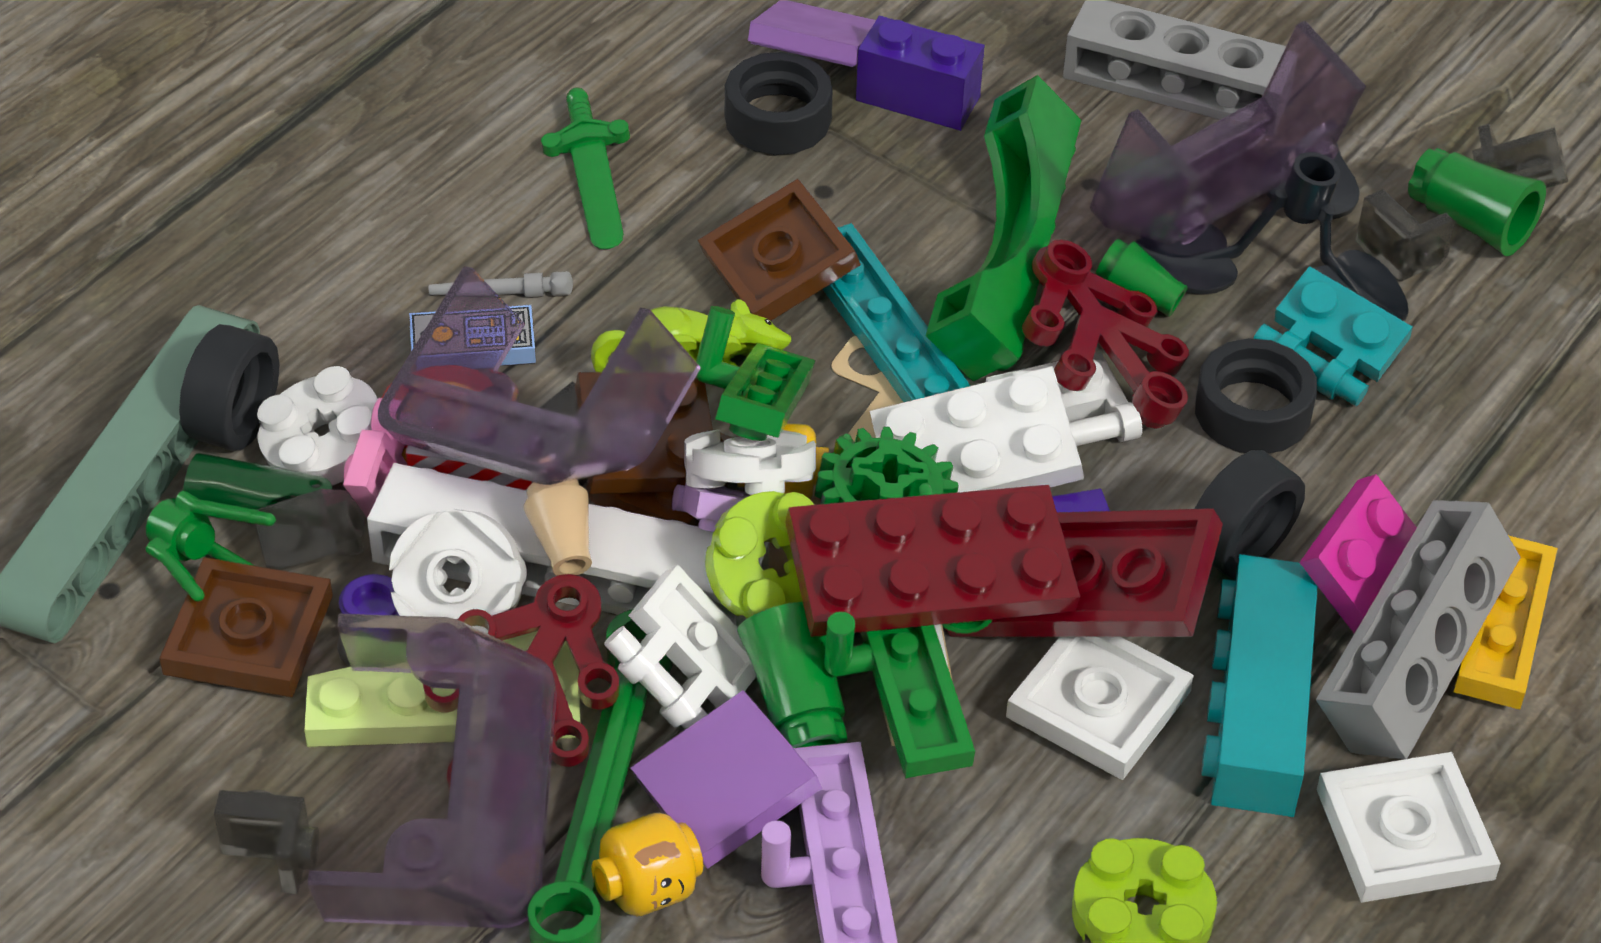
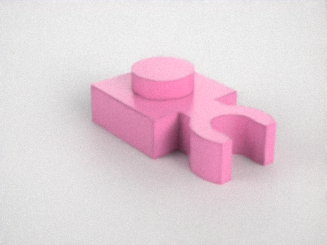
[343,398,416,518]

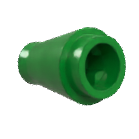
[1095,239,1188,317]

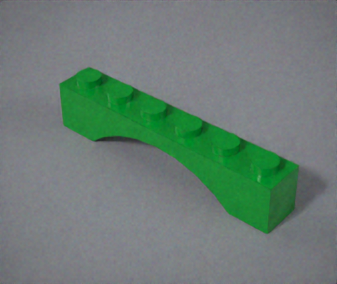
[925,75,1082,382]

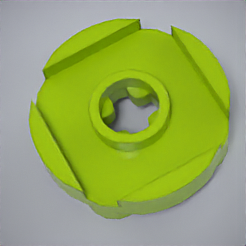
[705,491,814,618]
[1072,838,1217,943]

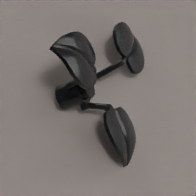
[1135,134,1409,321]

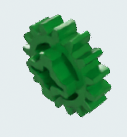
[814,426,959,504]

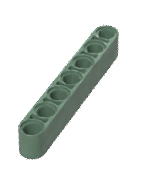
[0,305,260,643]

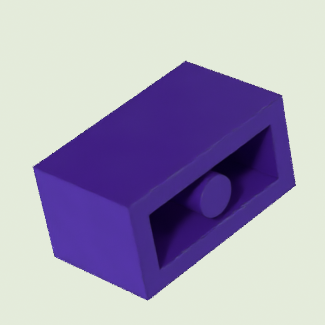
[856,15,985,131]

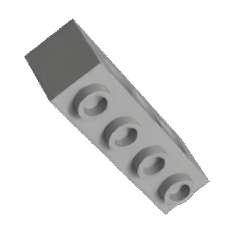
[1063,0,1303,135]
[1316,500,1521,759]

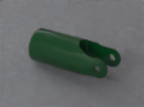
[183,453,333,533]

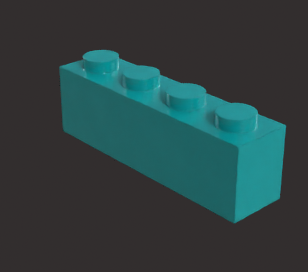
[1201,554,1318,817]

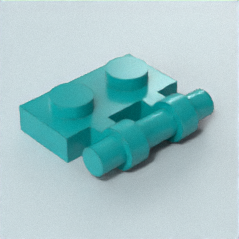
[1253,266,1413,406]

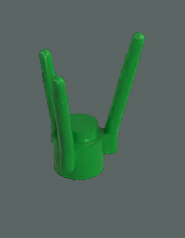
[146,491,276,602]

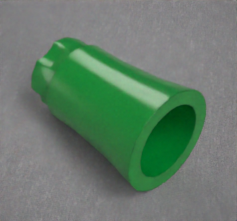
[1408,148,1546,256]
[737,602,848,748]

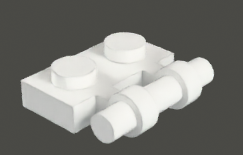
[604,565,756,730]

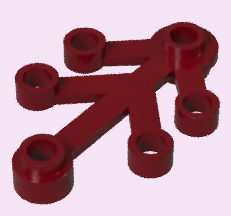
[1022,239,1189,429]
[423,574,619,811]

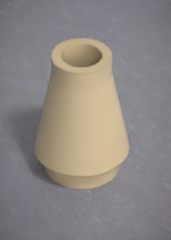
[523,473,592,576]

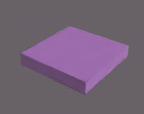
[748,0,876,67]
[631,690,822,869]

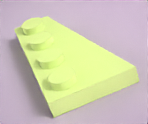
[304,631,581,747]

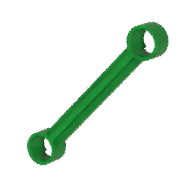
[528,609,673,943]

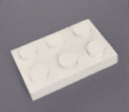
[870,366,1084,492]

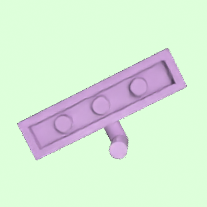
[761,742,898,943]

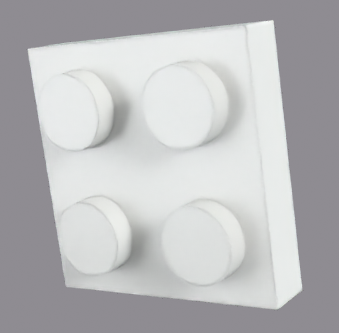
[1006,637,1194,780]
[1316,752,1501,903]

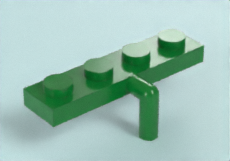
[694,306,816,441]
[824,612,975,779]

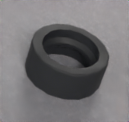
[724,52,833,155]
[179,324,280,451]
[1195,338,1317,454]
[1194,450,1305,578]

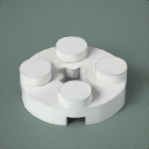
[257,366,378,487]
[684,430,816,495]
[389,509,527,642]

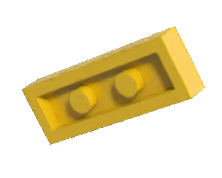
[1454,535,1558,710]

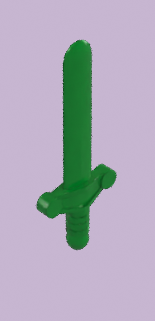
[541,87,630,249]

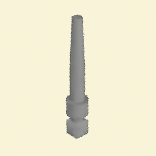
[429,271,573,297]

